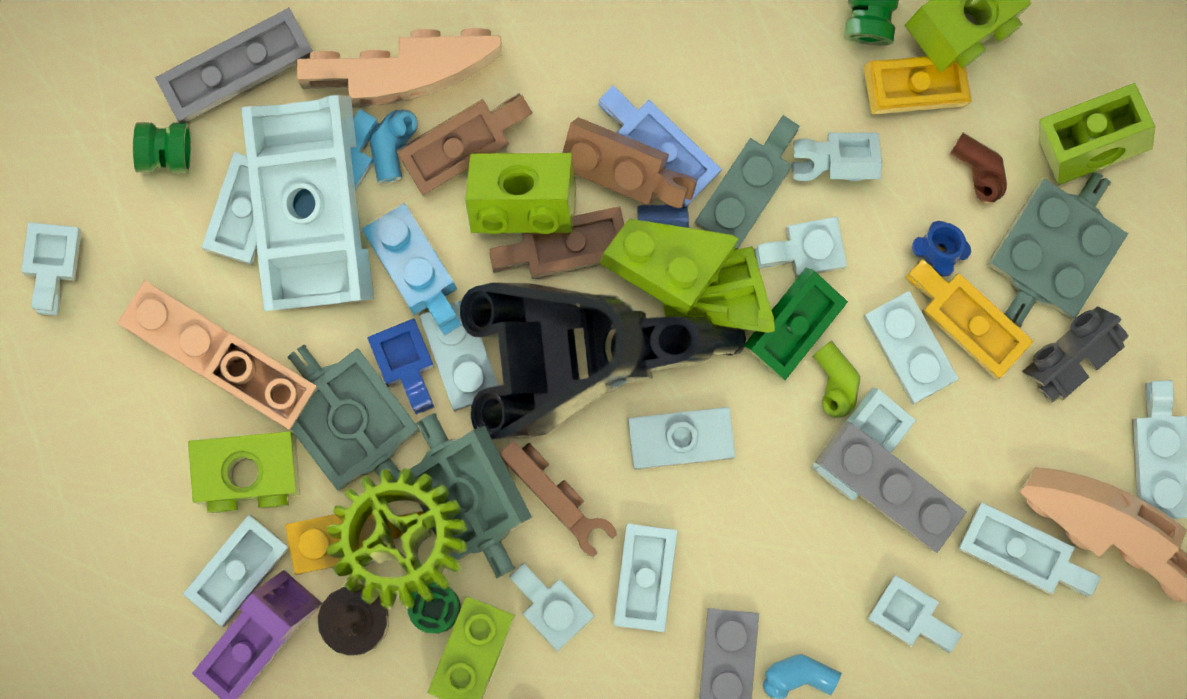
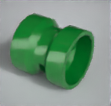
[844,0,899,46]
[133,122,191,173]
[407,582,461,634]

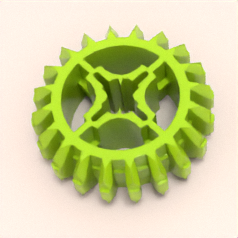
[327,468,467,609]

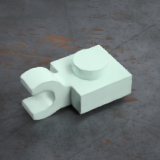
[792,133,882,181]
[754,217,847,278]
[21,222,82,316]
[509,563,595,652]
[867,575,962,653]

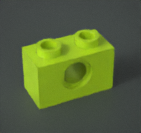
[904,0,1032,73]
[1039,83,1155,185]
[465,153,576,234]
[188,431,301,513]
[427,596,516,699]

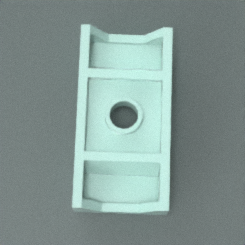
[241,95,374,311]

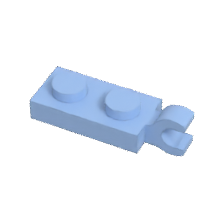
[598,86,722,208]

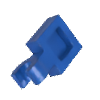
[367,318,435,415]

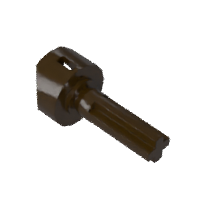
[318,587,389,656]

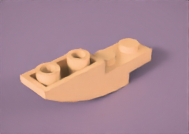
[297,28,502,108]
[117,280,317,430]
[1020,467,1187,604]

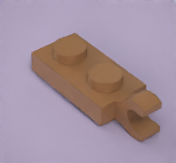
[396,93,532,196]
[562,117,697,208]
[489,206,624,279]
[499,440,617,557]

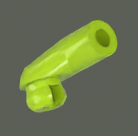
[812,341,860,418]

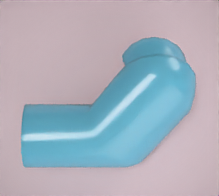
[370,109,418,183]
[763,654,842,699]

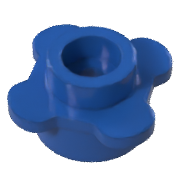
[912,221,971,277]

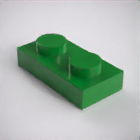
[743,267,848,380]

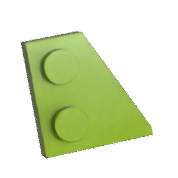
[600,219,739,316]
[661,246,775,333]

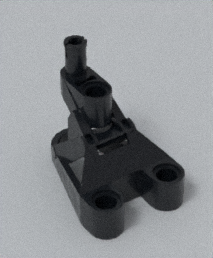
[460,282,746,439]

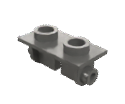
[1022,306,1129,403]

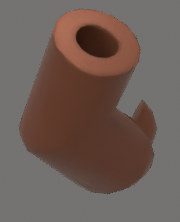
[950,132,1007,203]

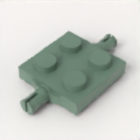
[987,172,1129,327]
[287,344,420,492]
[410,413,532,578]

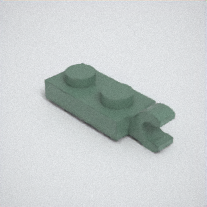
[694,115,800,250]

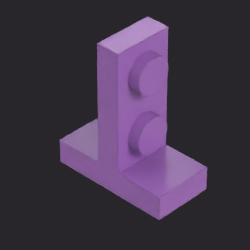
[192,570,322,699]

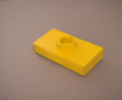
[864,56,972,114]

